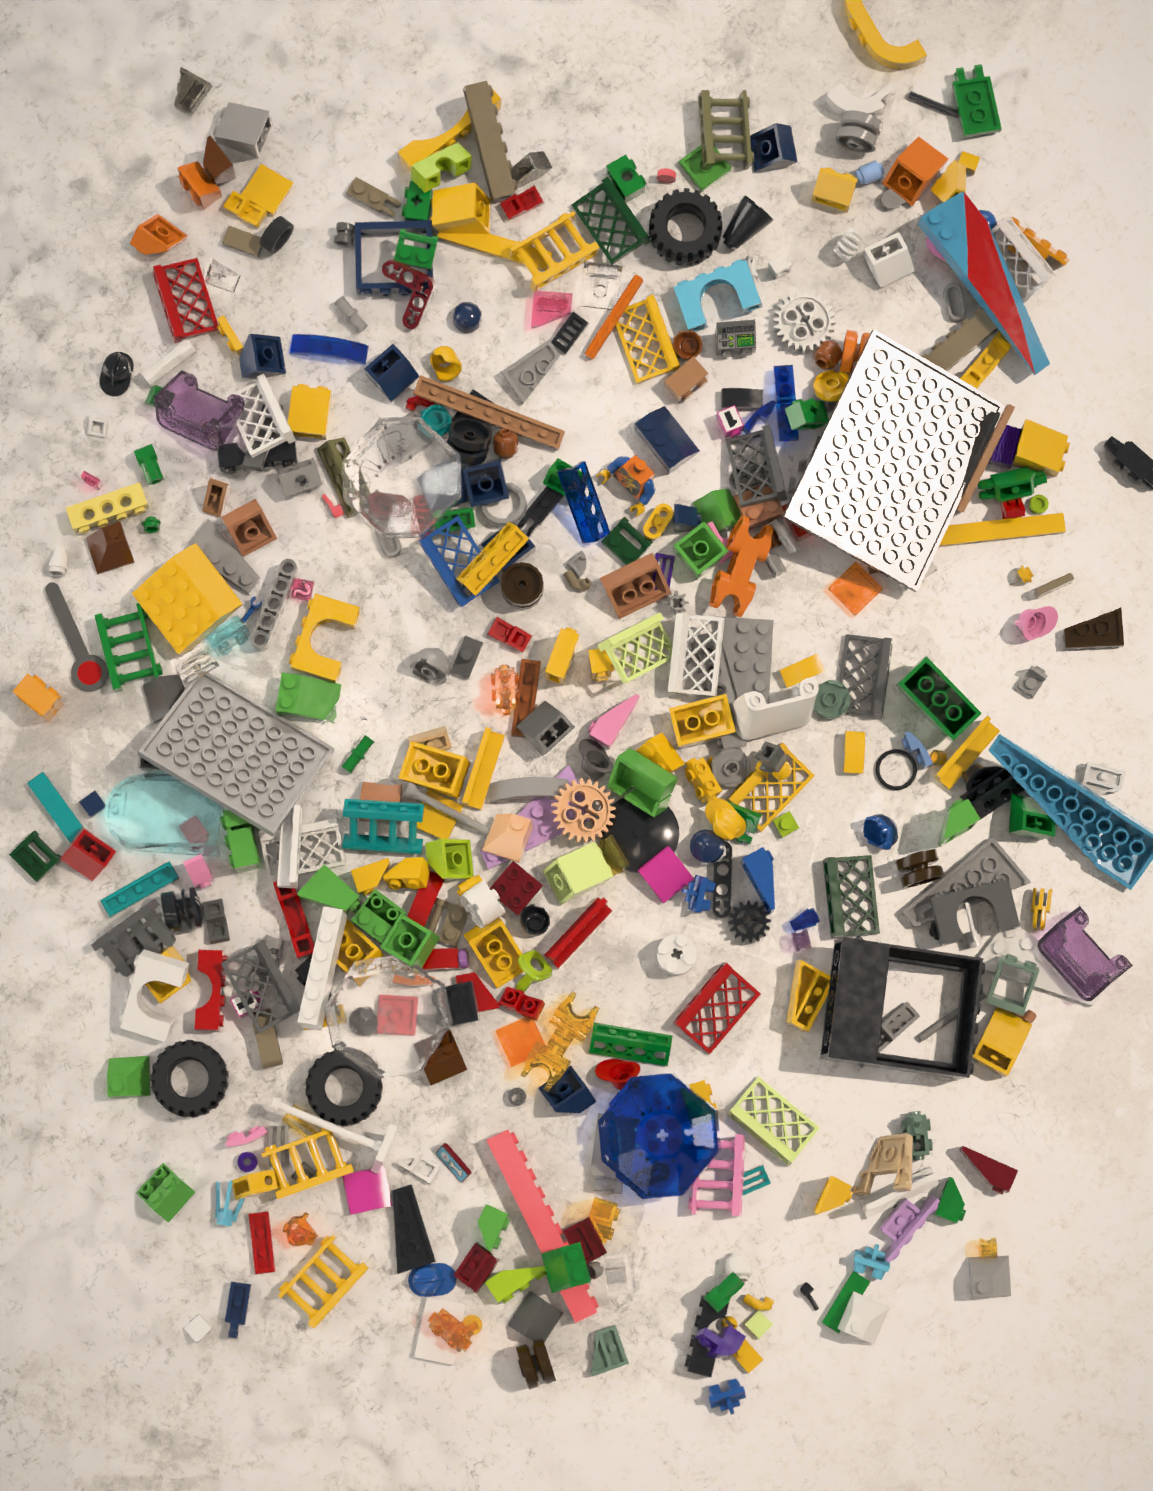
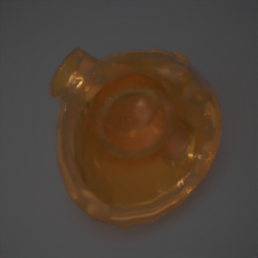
[283,1212,319,1247]

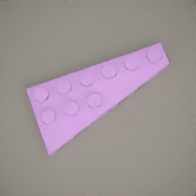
[480,765,595,870]

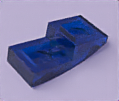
[743,400,776,434]

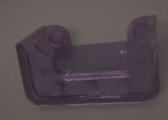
[153,370,245,451]
[1037,906,1133,1002]

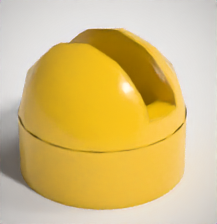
[721,1316,738,1329]

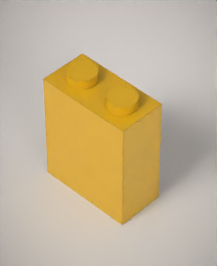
[288,384,332,440]
[545,627,580,685]

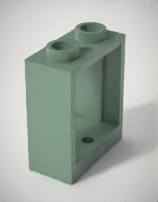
[985,954,1039,1016]

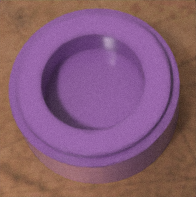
[458,948,469,969]

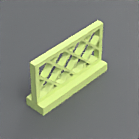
[597,612,673,684]
[727,1077,820,1166]

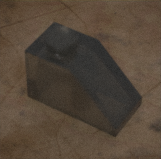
[510,151,553,189]

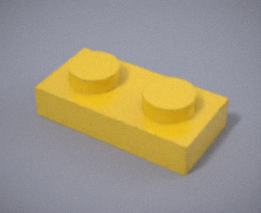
[216,315,243,356]

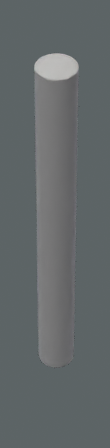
[917,991,987,1042]

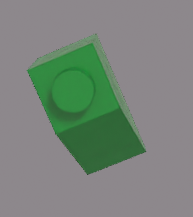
[933,1177,966,1224]

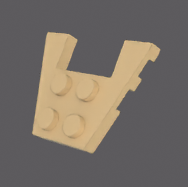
[852,1133,913,1196]

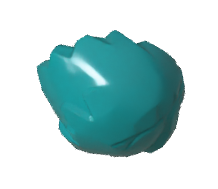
[420,405,452,438]

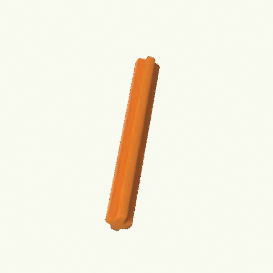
[585,275,644,359]

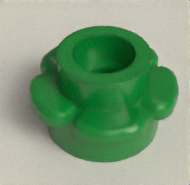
[142,516,161,533]

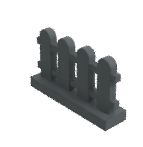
[91,899,176,977]

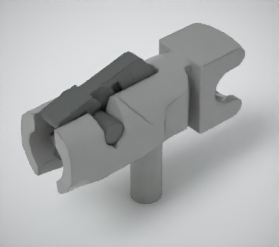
[237,935,283,992]

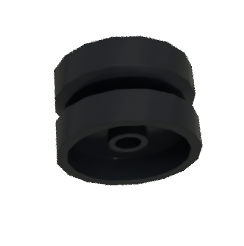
[445,418,492,465]

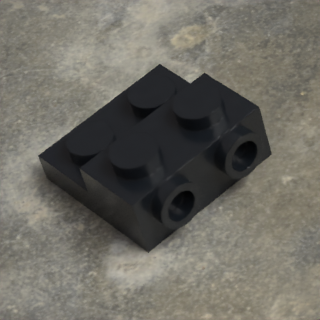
[432,981,480,1029]

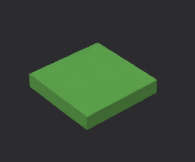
[679,145,732,192]

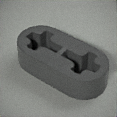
[729,466,765,490]

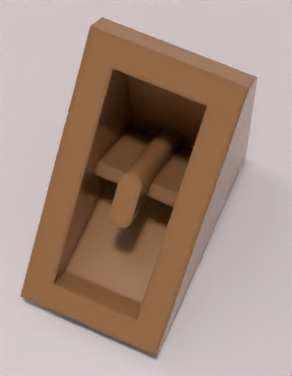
[202,478,231,517]

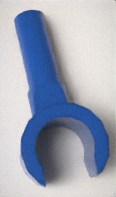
[242,596,262,623]

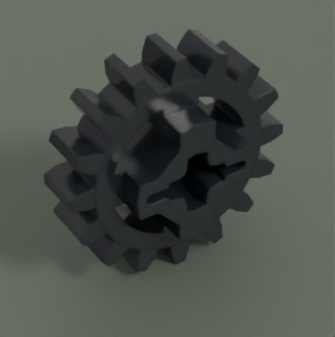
[728,900,771,944]

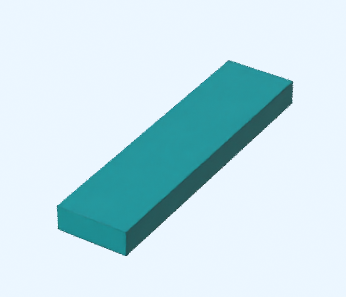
[27,772,83,843]
[100,861,180,918]

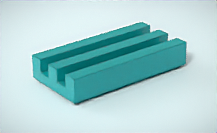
[727,1165,771,1196]

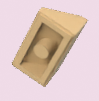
[408,726,452,750]

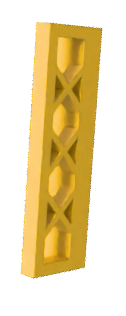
[456,522,529,596]
[934,716,1000,790]
[462,727,505,811]

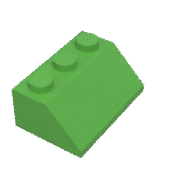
[938,798,980,847]

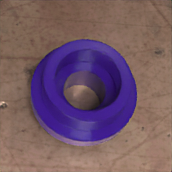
[237,1152,258,1172]

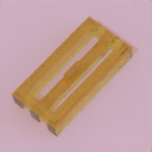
[282,1104,322,1143]

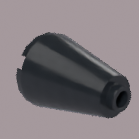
[722,195,773,250]

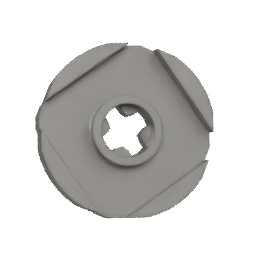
[711,747,751,787]

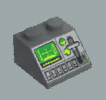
[715,320,756,358]

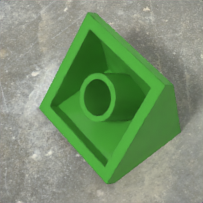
[693,488,741,534]

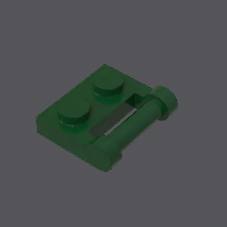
[601,517,653,565]
[9,830,62,883]

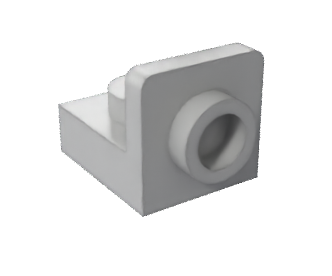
[1017,665,1048,698]

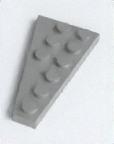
[715,616,774,737]
[902,837,1031,928]

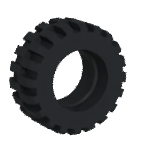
[649,188,723,266]
[150,1040,229,1118]
[305,1048,383,1126]

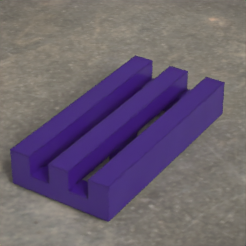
[652,553,675,590]

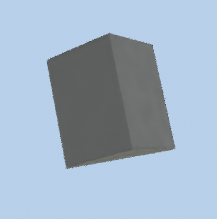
[143,674,185,723]
[508,1291,563,1343]

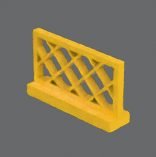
[616,294,681,384]
[726,742,815,832]

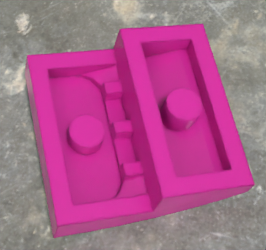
[637,846,694,904]
[342,1166,392,1215]

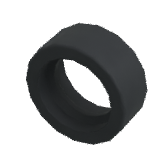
[260,216,294,254]

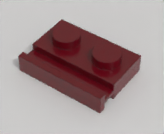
[563,1217,607,1264]
[454,1242,500,1293]

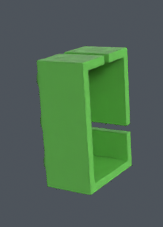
[607,748,678,817]
[220,810,262,873]

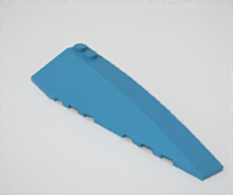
[988,734,1153,890]

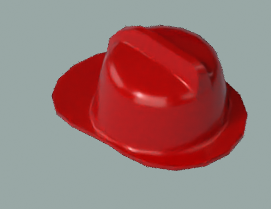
[595,1059,641,1090]

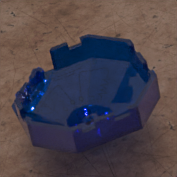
[598,1073,721,1199]

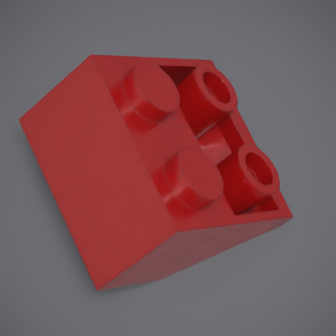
[60,827,116,881]

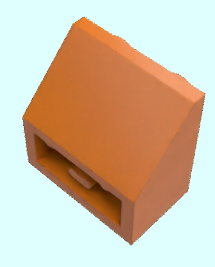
[177,161,223,210]

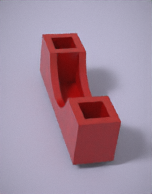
[273,881,315,960]
[194,949,227,1032]

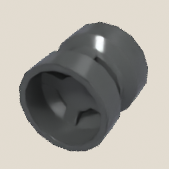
[333,222,355,247]

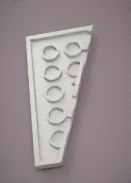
[979,927,1105,1006]

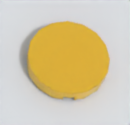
[813,370,850,402]

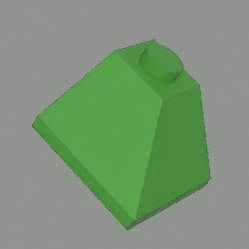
[107,1056,151,1098]

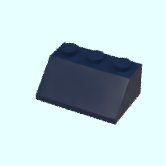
[634,406,700,474]

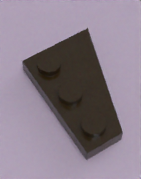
[1063,607,1124,649]

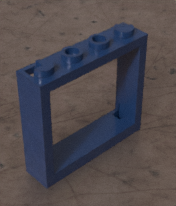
[355,220,434,297]

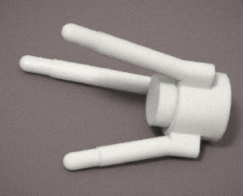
[959,902,984,949]

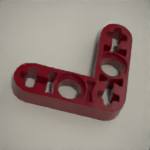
[382,259,436,329]

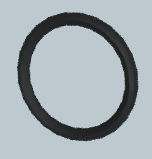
[875,749,917,790]

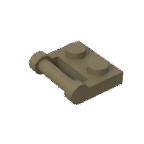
[427,898,469,947]

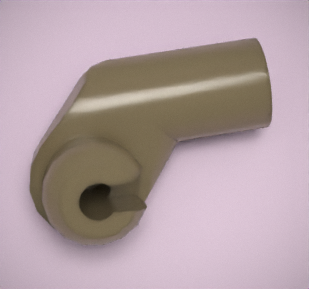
[564,570,591,591]

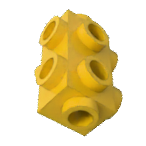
[684,757,722,804]

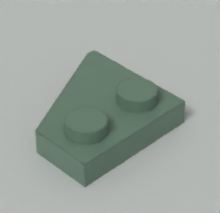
[591,1325,629,1377]

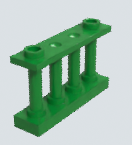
[94,603,163,693]

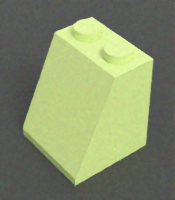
[543,842,613,906]

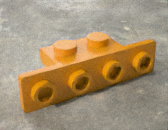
[1007,216,1070,265]

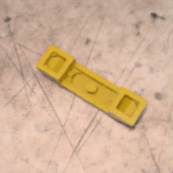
[960,330,1012,389]

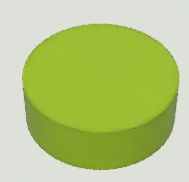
[1029,494,1049,515]

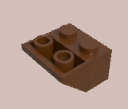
[414,1030,467,1085]

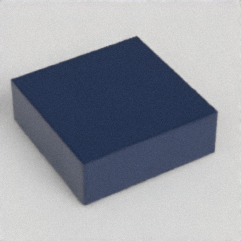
[79,790,107,818]

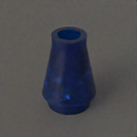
[789,907,820,932]

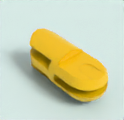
[1031,887,1053,931]

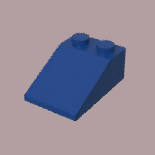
[740,847,775,915]

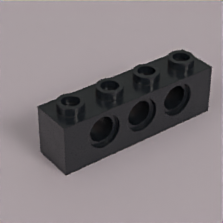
[960,767,1025,820]

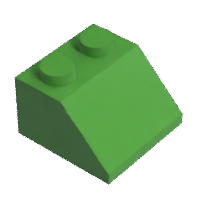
[673,522,729,580]
[380,914,440,972]

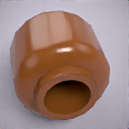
[814,340,842,370]
[493,428,519,459]

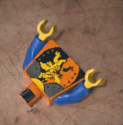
[596,455,656,516]

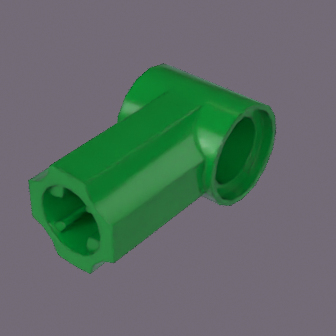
[134,444,164,485]
[704,1272,745,1313]

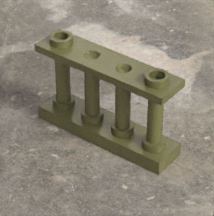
[698,90,754,170]

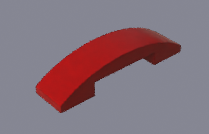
[407,871,445,927]

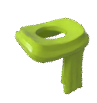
[516,950,552,992]

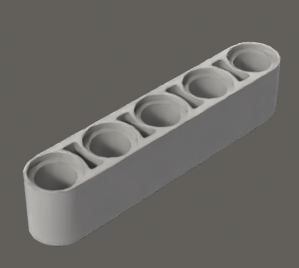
[251,559,298,652]

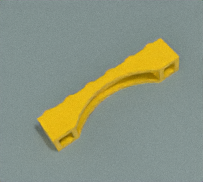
[398,84,502,172]

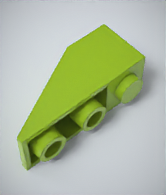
[485,1266,546,1304]

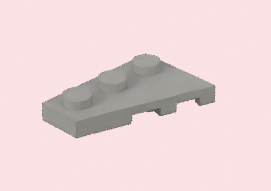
[501,340,560,404]

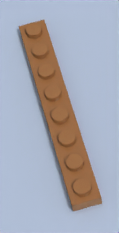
[413,375,565,450]

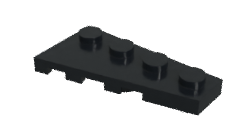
[392,1184,436,1274]

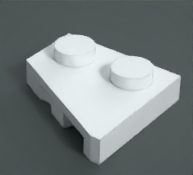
[1081,761,1126,795]

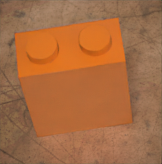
[882,136,949,206]

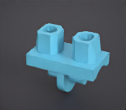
[854,1244,890,1280]

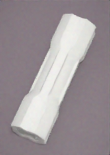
[141,338,197,387]

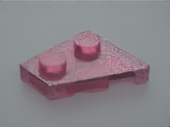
[531,291,572,329]

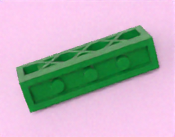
[589,1022,673,1066]

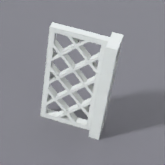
[991,216,1057,304]
[225,373,296,458]
[668,613,725,696]
[259,818,346,880]
[858,1167,941,1219]

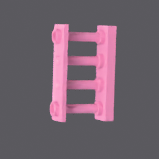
[689,1133,745,1217]

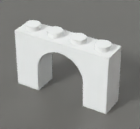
[119,949,190,1042]

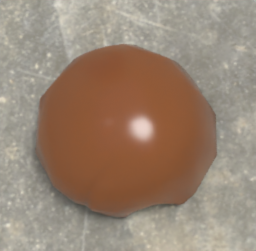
[673,330,703,360]

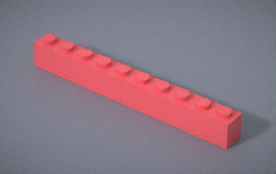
[487,1130,599,1323]

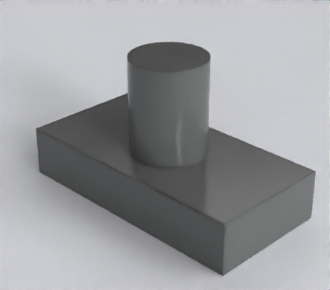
[451,636,483,679]

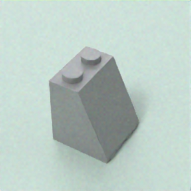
[213,102,273,159]

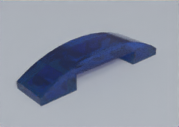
[289,334,369,365]

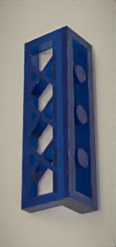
[557,461,610,543]

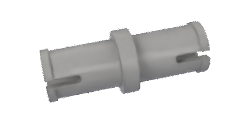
[334,296,368,333]

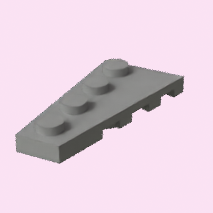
[187,519,261,595]

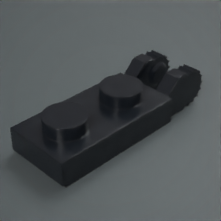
[517,486,564,537]

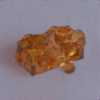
[491,664,520,715]
[427,1308,479,1353]

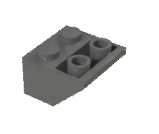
[516,701,575,756]

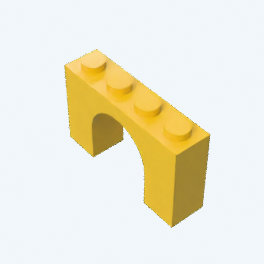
[289,593,361,683]

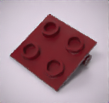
[489,861,543,916]

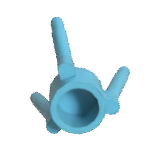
[215,1180,245,1226]

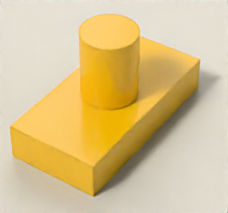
[732,1329,763,1373]

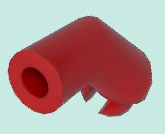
[405,396,434,411]

